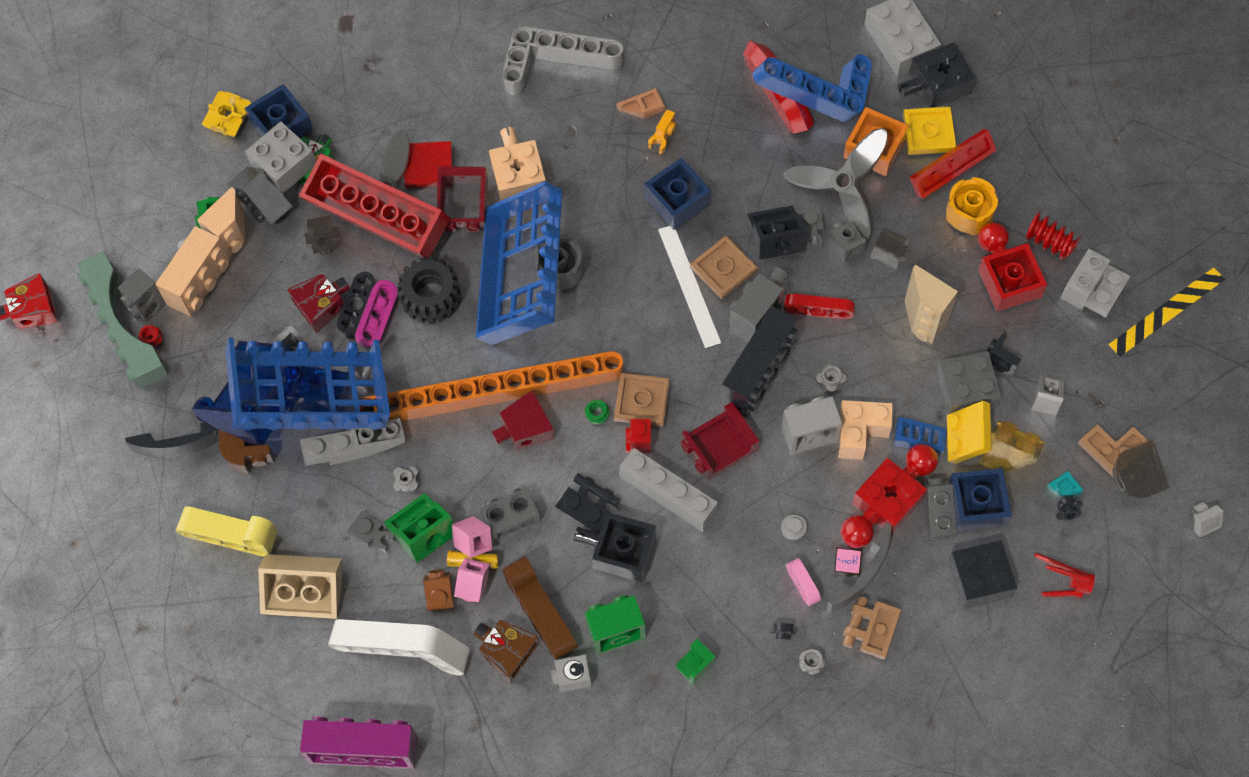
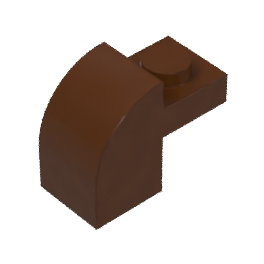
[219,429,274,474]

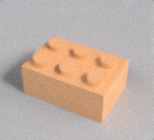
[155,226,230,317]

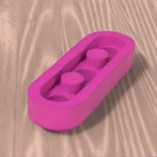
[355,280,397,348]

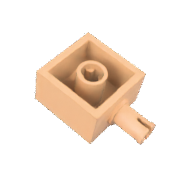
[489,127,546,201]

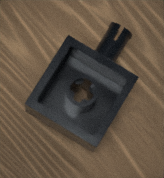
[897,42,976,108]
[573,512,657,582]

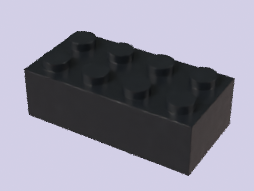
[720,306,799,418]

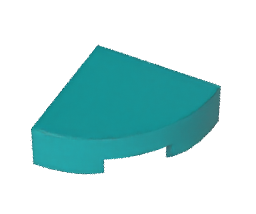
[1047,471,1084,497]

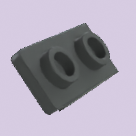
[921,476,956,537]

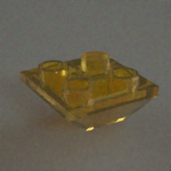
[978,421,1045,473]

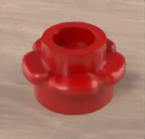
[138,325,162,346]

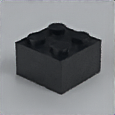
[948,540,1018,609]

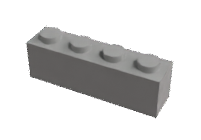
[619,448,718,532]

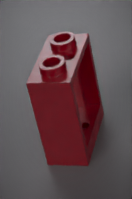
[436,166,488,232]

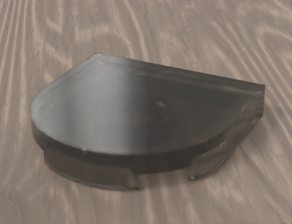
[1112,440,1170,498]

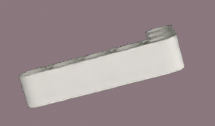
[328,619,470,675]

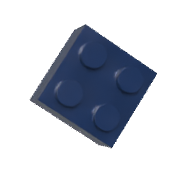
[244,84,314,139]
[644,157,711,230]
[949,468,1012,532]

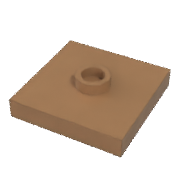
[690,236,758,300]
[614,373,670,427]

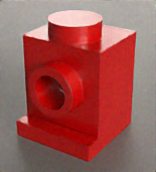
[625,419,651,453]

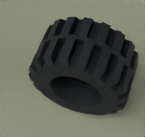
[397,257,461,324]

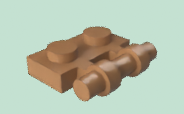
[842,596,901,660]

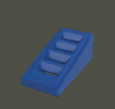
[893,417,947,453]

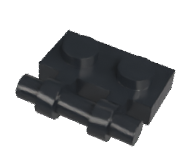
[555,473,621,533]

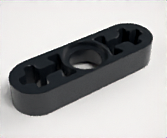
[337,272,376,339]

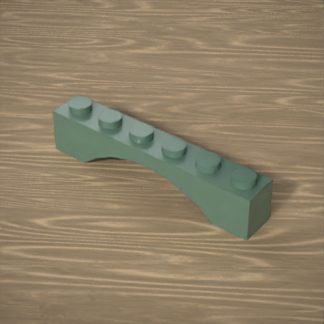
[77,251,168,388]

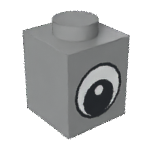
[551,655,591,693]

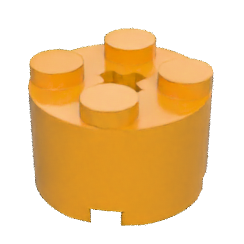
[946,178,998,235]

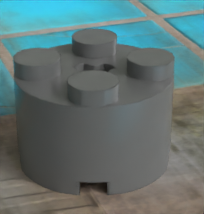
[533,234,583,290]

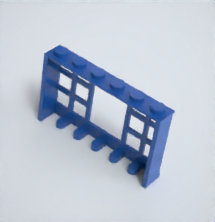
[476,181,563,346]
[225,337,390,430]

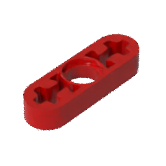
[783,294,855,319]

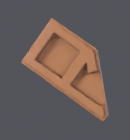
[617,88,665,119]

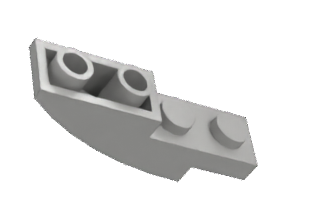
[300,418,405,466]

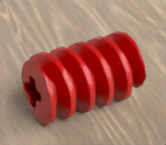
[1026,212,1082,261]

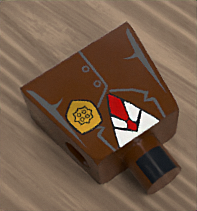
[473,620,540,684]

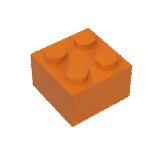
[843,107,909,176]

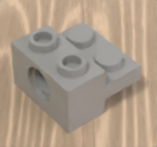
[1061,249,1130,318]

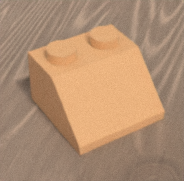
[198,187,245,257]

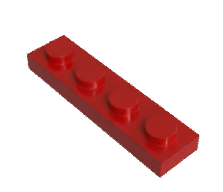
[909,129,996,199]

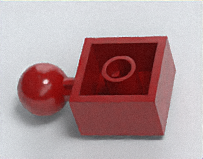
[977,222,1047,312]

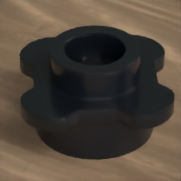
[1056,497,1083,520]

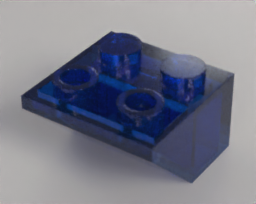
[288,366,350,412]

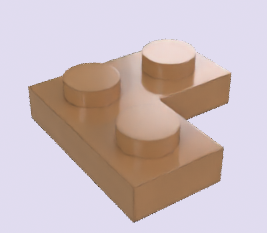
[1078,424,1152,479]

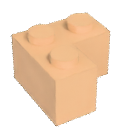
[838,400,892,460]

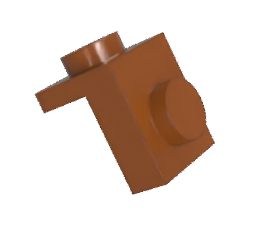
[423,569,454,611]

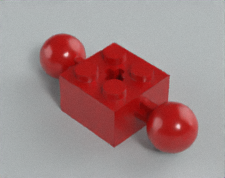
[841,444,938,548]

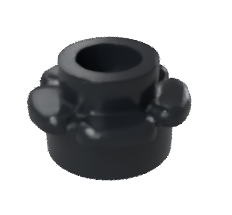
[770,623,796,640]

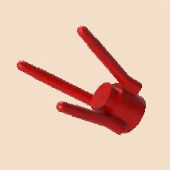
[1034,553,1095,598]

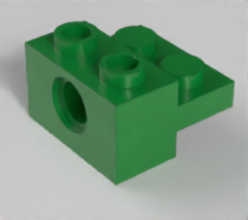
[384,493,454,563]

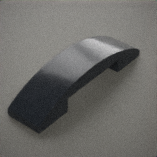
[125,418,230,457]

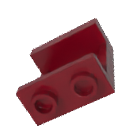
[680,402,760,480]

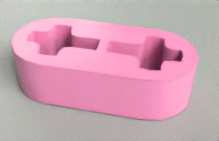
[786,558,821,606]

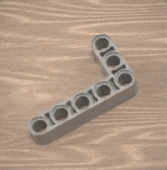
[502,26,623,95]

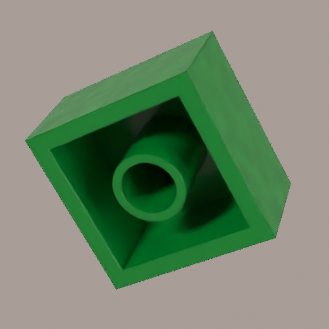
[584,595,646,656]

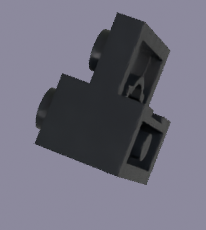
[747,205,807,260]

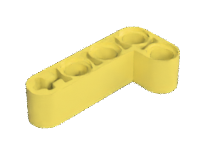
[176,507,278,557]

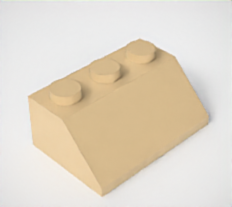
[905,265,958,344]
[258,554,342,619]

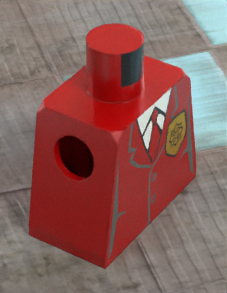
[0,273,58,329]

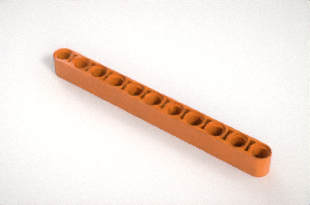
[359,351,624,421]

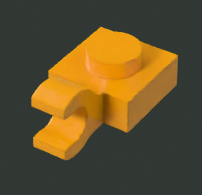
[648,109,677,154]

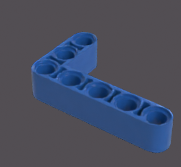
[753,54,872,122]

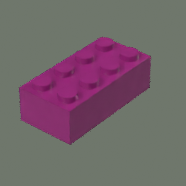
[300,716,418,769]

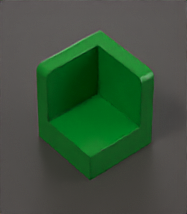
[676,639,716,685]

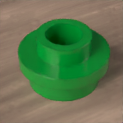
[585,400,610,424]

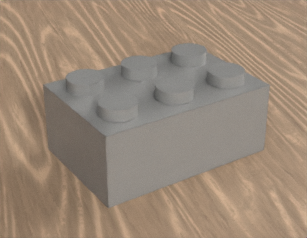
[864,0,941,77]

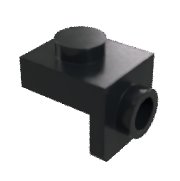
[987,334,1021,376]

